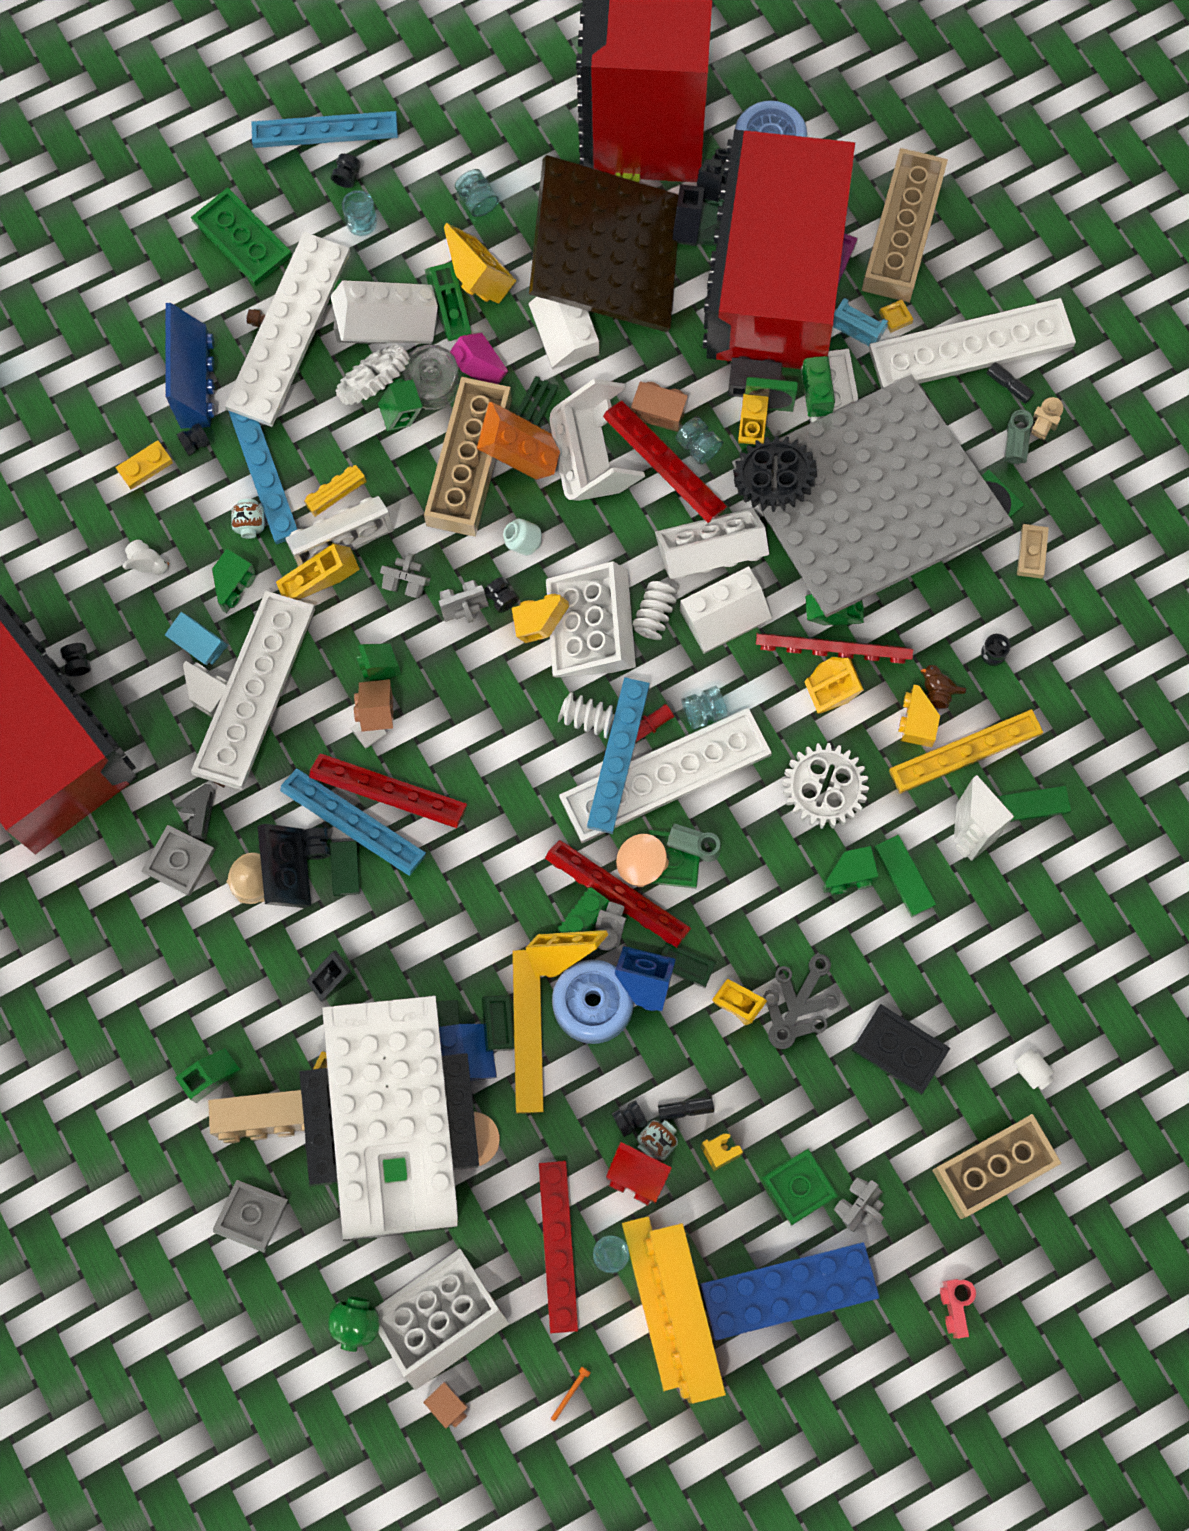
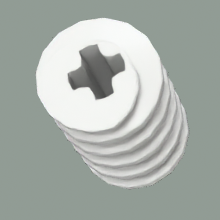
[632,581,677,640]
[558,692,615,739]

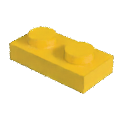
[116,440,173,490]

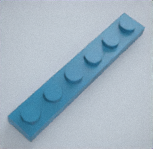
[251,111,398,148]
[229,411,298,544]
[587,677,650,834]
[280,768,426,876]

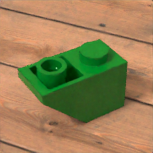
[212,549,256,614]
[805,594,864,626]
[356,644,401,681]
[823,846,879,895]
[175,1048,241,1103]

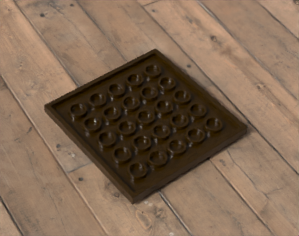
[529,155,678,332]

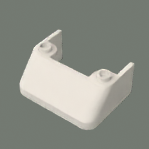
[550,378,645,501]

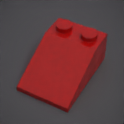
[606,1142,672,1206]

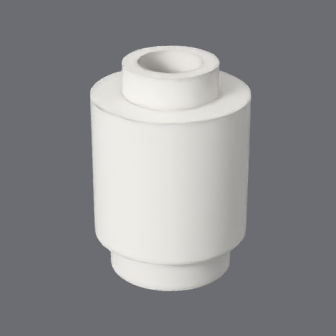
[1014,1048,1054,1090]

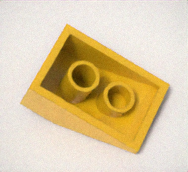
[444,223,517,304]

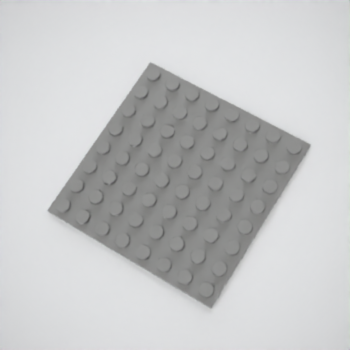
[732,374,1013,617]

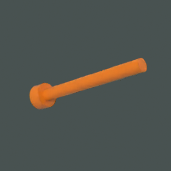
[550,1367,591,1422]

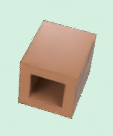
[423,1382,469,1428]

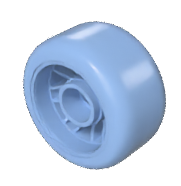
[735,101,807,137]
[552,959,634,1044]

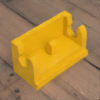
[701,1134,743,1171]

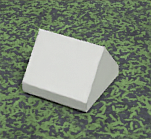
[350,722,387,749]

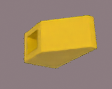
[738,394,769,445]
[512,594,569,643]
[898,685,940,747]

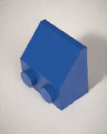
[615,946,676,1011]
[439,1024,497,1082]

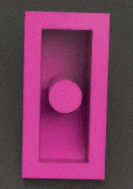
[449,333,508,384]

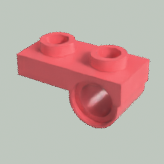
[940,1279,976,1338]

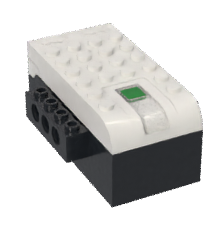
[299,996,479,1242]

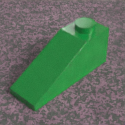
[424,262,472,342]

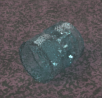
[454,169,499,217]
[342,190,377,236]
[675,416,723,465]
[681,686,728,730]
[593,1235,629,1274]

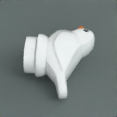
[123,540,169,575]

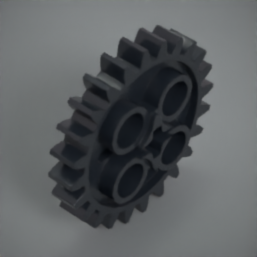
[733,435,817,512]

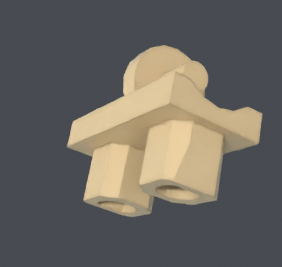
[1031,397,1063,440]

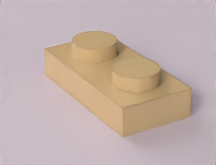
[1017,524,1049,578]

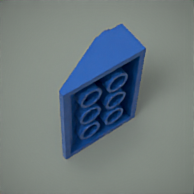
[166,303,215,428]

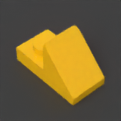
[712,979,767,1025]

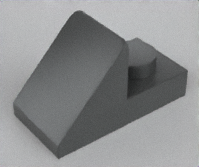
[175,784,215,841]

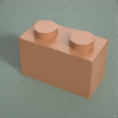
[631,381,688,432]
[354,679,393,732]

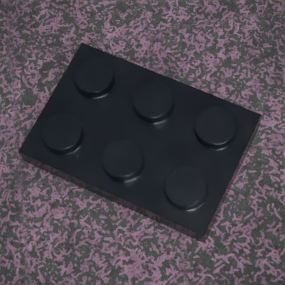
[257,824,312,908]
[851,1004,950,1095]

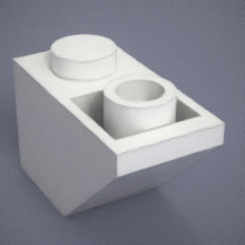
[183,661,228,718]

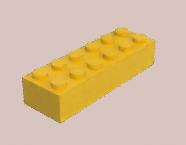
[644,1223,725,1404]

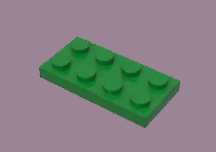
[191,187,293,286]

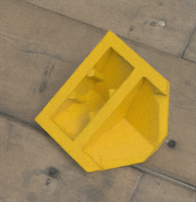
[805,657,864,714]

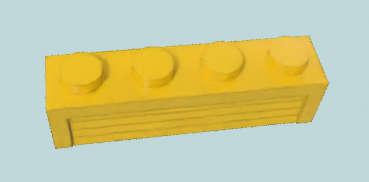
[304,465,366,517]

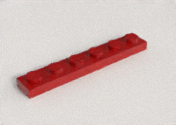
[603,400,727,523]
[755,633,913,664]
[309,753,467,829]
[545,840,691,948]
[539,1161,578,1334]

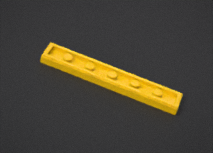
[889,709,1043,794]
[513,950,544,1114]
[622,1216,683,1391]

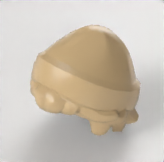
[227,853,265,904]

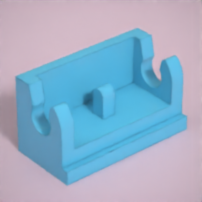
[833,298,888,346]
[165,612,228,665]

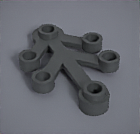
[763,954,840,1049]

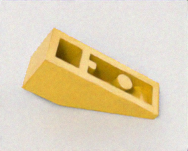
[276,543,360,600]
[526,930,608,977]

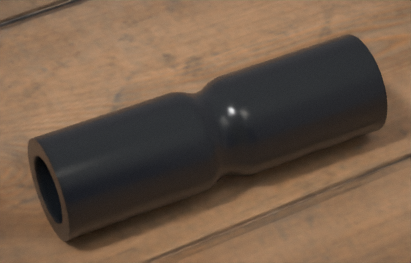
[986,362,1035,404]
[658,1096,714,1121]

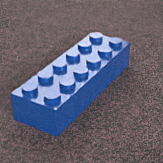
[700,1242,879,1341]

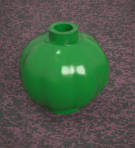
[328,1296,380,1352]

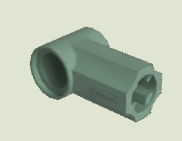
[1004,410,1033,465]
[667,823,721,862]

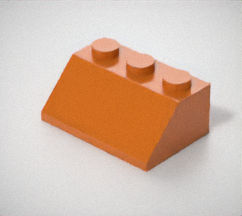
[477,402,560,480]

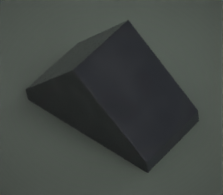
[306,950,356,1002]

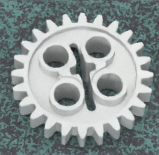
[335,344,410,405]
[782,743,869,829]

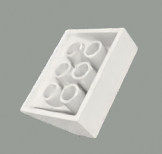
[546,561,636,678]
[375,1249,509,1390]

